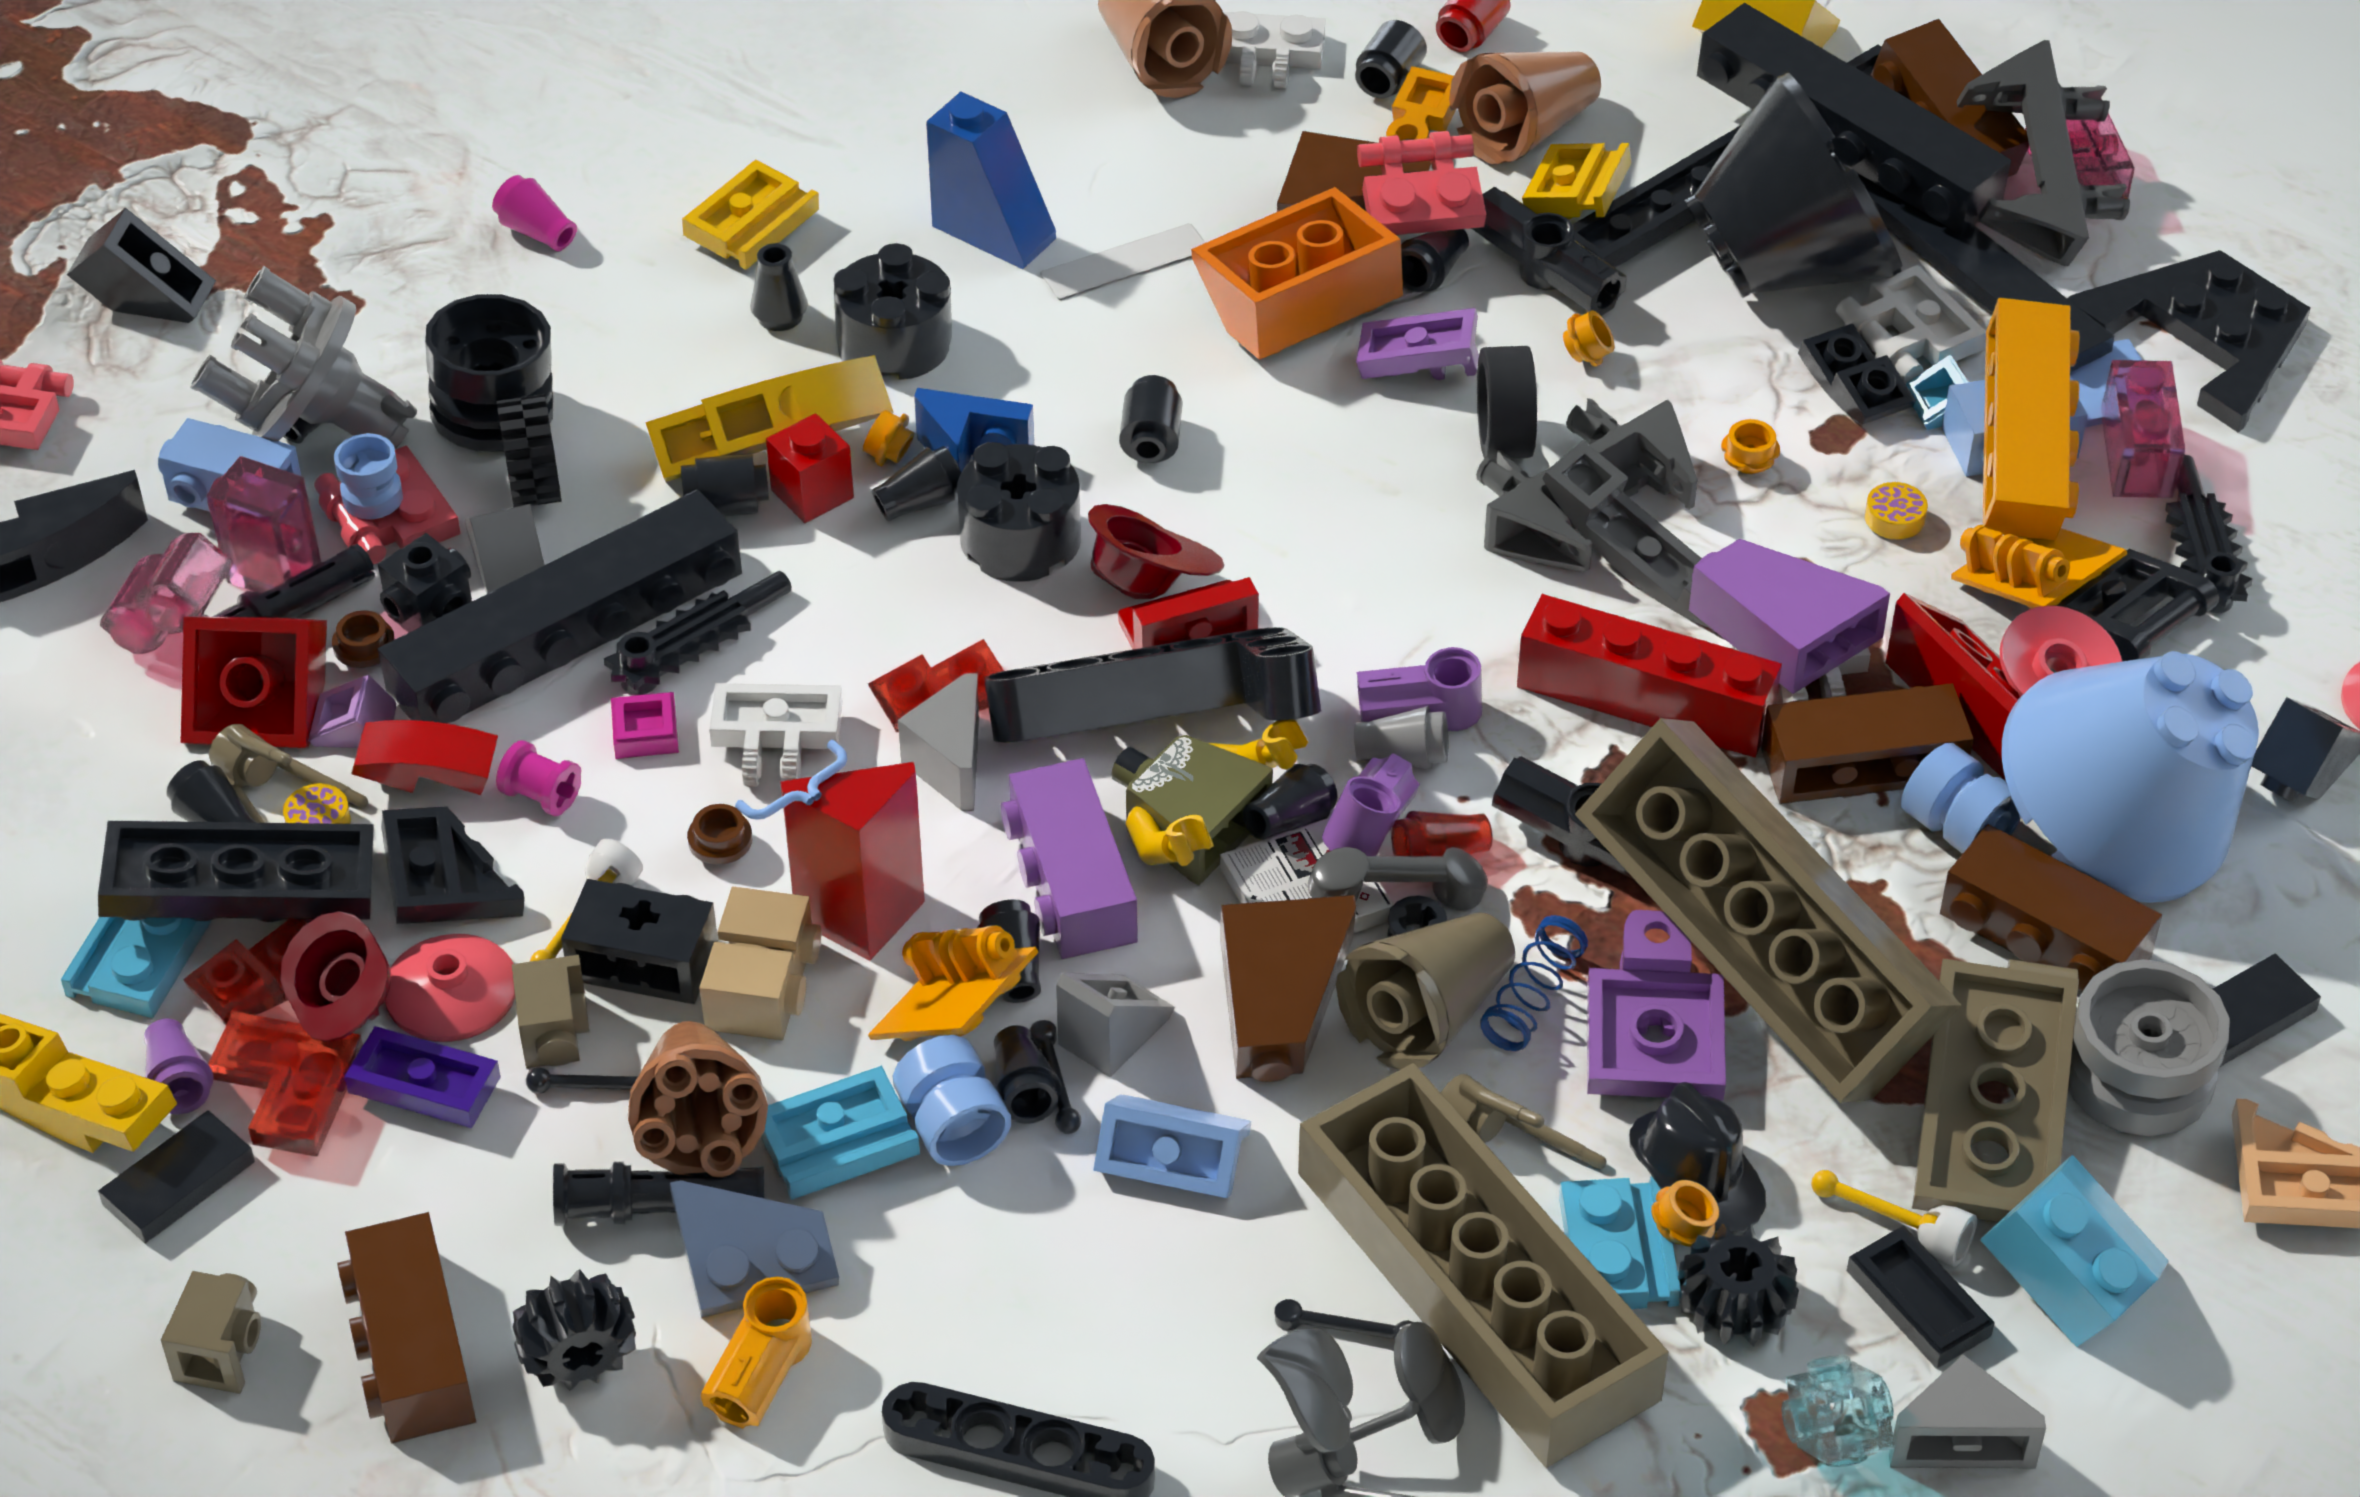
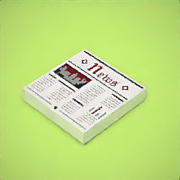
[1220,818,1393,933]

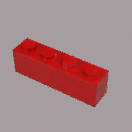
[1517,594,1782,758]

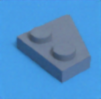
[670,1180,839,1318]

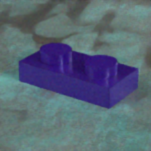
[344,1026,501,1128]

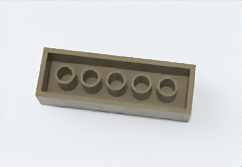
[1575,718,1961,1103]
[1298,1063,1669,1468]

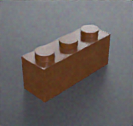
[1871,19,2029,177]
[1761,683,1974,804]
[1940,824,2163,992]
[337,1212,477,1444]

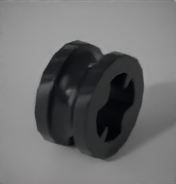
[1387,895,1448,938]

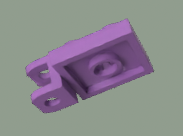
[1587,910,1726,1100]

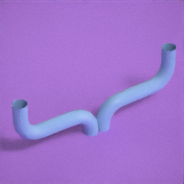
[735,740,848,820]

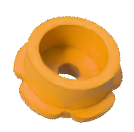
[1563,310,1615,367]
[862,410,915,467]
[1721,419,1780,474]
[1651,1180,1719,1247]

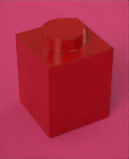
[766,413,854,524]

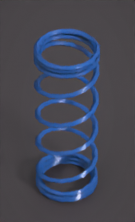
[1480,915,1588,1051]

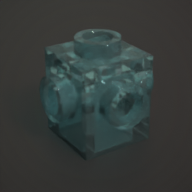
[1781,1355,1895,1467]

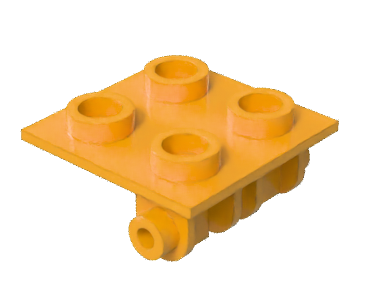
[1951,525,2127,609]
[868,926,1039,1041]

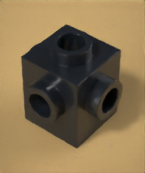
[378,533,472,633]

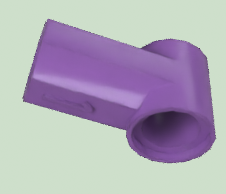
[1356,647,1483,731]
[1322,753,1420,856]

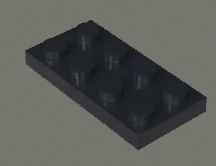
[98,820,374,922]

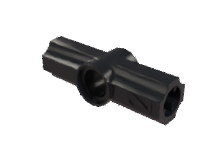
[1471,187,1626,316]
[1492,756,1636,881]

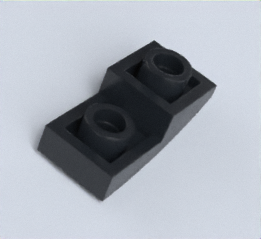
[1798,323,1916,425]

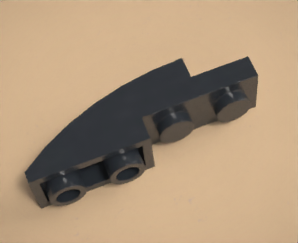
[0,470,148,603]

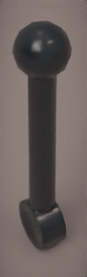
[1030,1020,1082,1134]
[525,1067,638,1094]
[1274,1299,1414,1341]

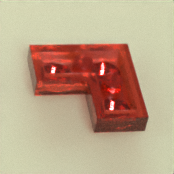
[208,1011,363,1157]

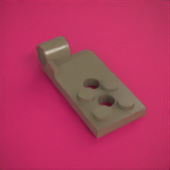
[1912,958,2079,1222]

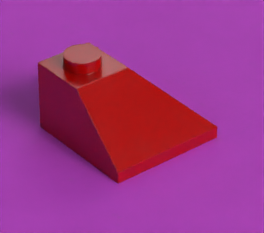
[180,616,327,748]

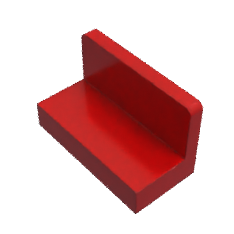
[1118,577,1259,649]

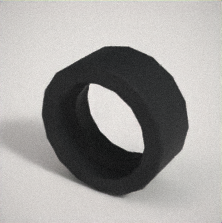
[1477,346,1537,459]

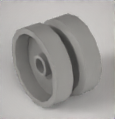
[2068,959,2230,1137]

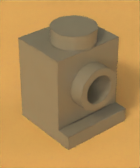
[512,955,590,1069]
[161,1271,261,1394]

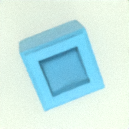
[1906,354,1969,430]

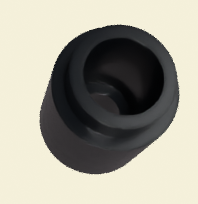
[1355,20,1427,99]
[1119,375,1183,463]
[681,453,769,516]

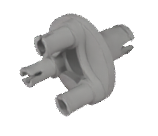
[190,266,417,449]

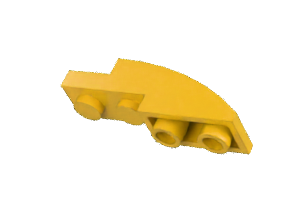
[645,355,894,482]
[0,1013,177,1153]

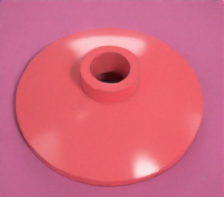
[2000,606,2122,697]
[385,934,515,1042]

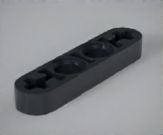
[881,1382,1155,1497]

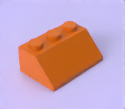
[1191,187,1403,360]

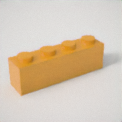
[1982,298,2080,541]

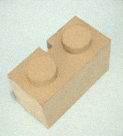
[699,886,822,1041]

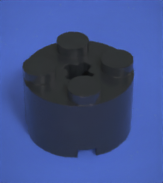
[833,243,952,380]
[957,442,1081,582]

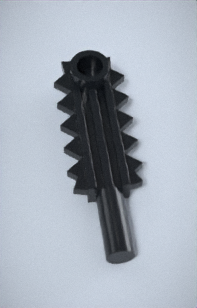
[2165,454,2253,613]
[603,570,792,695]

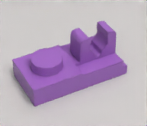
[1356,308,1479,380]

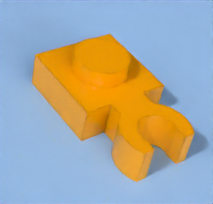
[1386,66,1456,141]

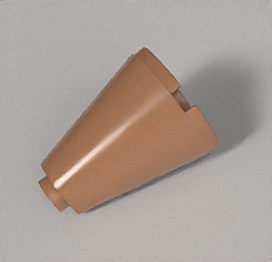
[1098,0,1232,98]
[1449,51,1601,164]

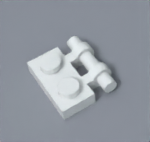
[1836,265,1986,383]

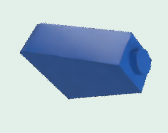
[926,91,1056,269]

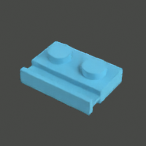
[61,917,212,1018]
[761,1065,920,1200]
[1559,1176,1680,1309]

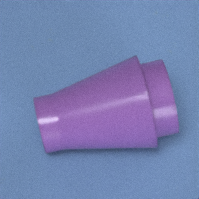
[144,1018,213,1115]

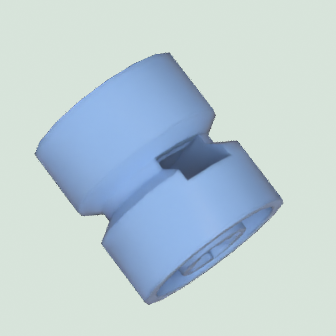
[1901,743,2021,854]
[892,1035,1011,1166]

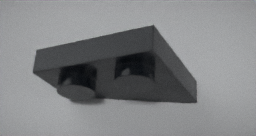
[381,806,525,924]

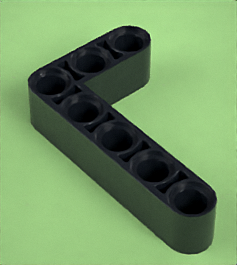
[984,627,1321,743]

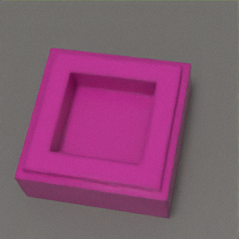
[611,692,679,759]

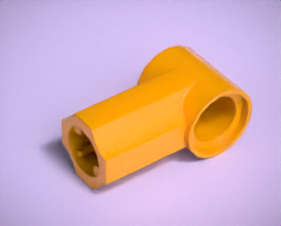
[701,1276,812,1429]

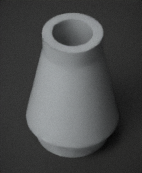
[1354,706,1449,769]

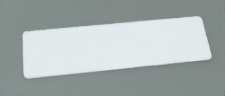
[1040,223,1206,299]

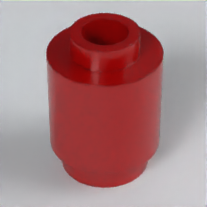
[1436,0,1511,52]

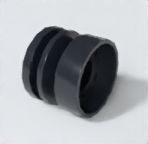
[425,294,553,451]

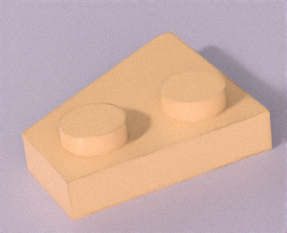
[2232,1098,2360,1228]

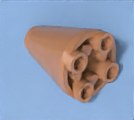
[627,1021,768,1177]

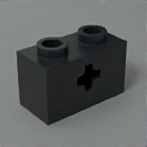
[561,879,718,1005]

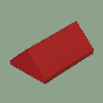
[1885,593,2020,780]
[780,762,925,961]

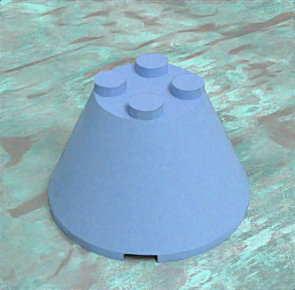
[2002,651,2259,903]

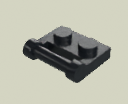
[2056,548,2219,662]

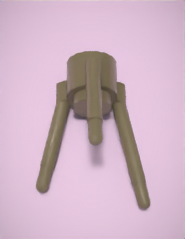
[209,724,368,823]
[1440,1074,1607,1169]

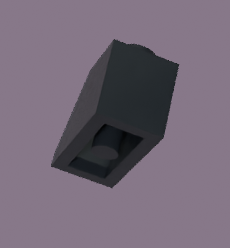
[67,207,216,323]
[2251,697,2360,803]

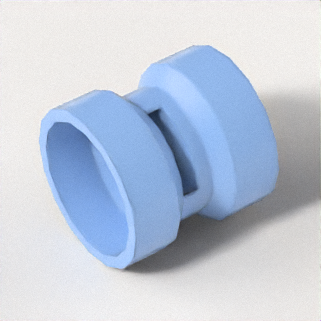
[334,433,403,520]

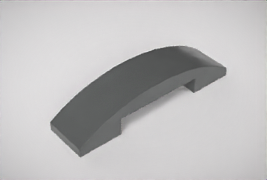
[1542,440,1711,629]

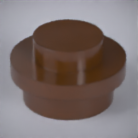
[332,610,395,668]
[687,804,753,865]

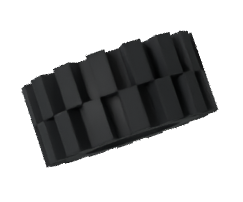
[496,394,562,508]

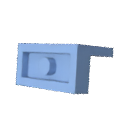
[1093,1094,1252,1198]

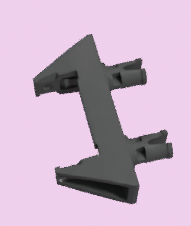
[1956,40,2130,266]
[1476,398,1698,572]

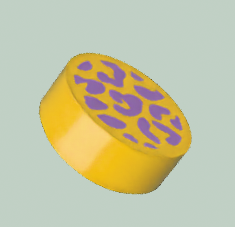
[1865,482,1928,540]
[283,783,351,824]

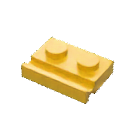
[1522,143,1632,220]
[682,159,819,270]

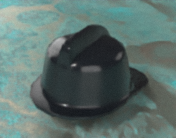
[1629,1082,1766,1232]

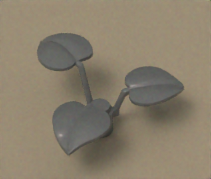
[1257,1321,1465,1497]

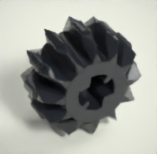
[1678,1223,1799,1347]
[512,1269,636,1391]

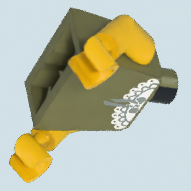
[1111,719,1309,886]

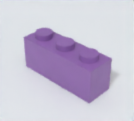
[1001,758,1138,959]

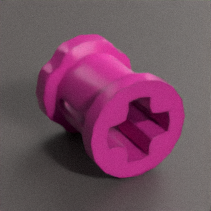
[496,740,582,816]

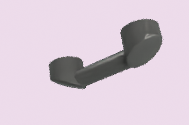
[1307,847,1488,910]

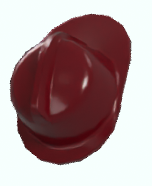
[1088,504,1225,599]
[280,911,391,1042]

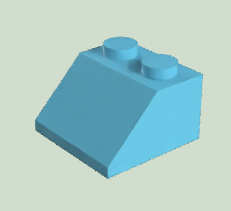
[1980,1155,2169,1347]

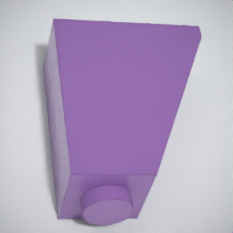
[1689,538,1890,694]

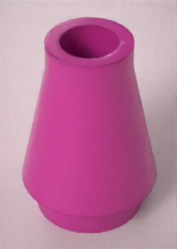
[492,175,577,252]

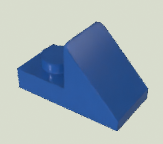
[914,388,1035,472]

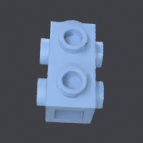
[158,418,304,529]

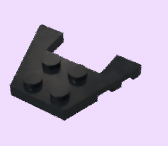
[2067,250,2311,433]

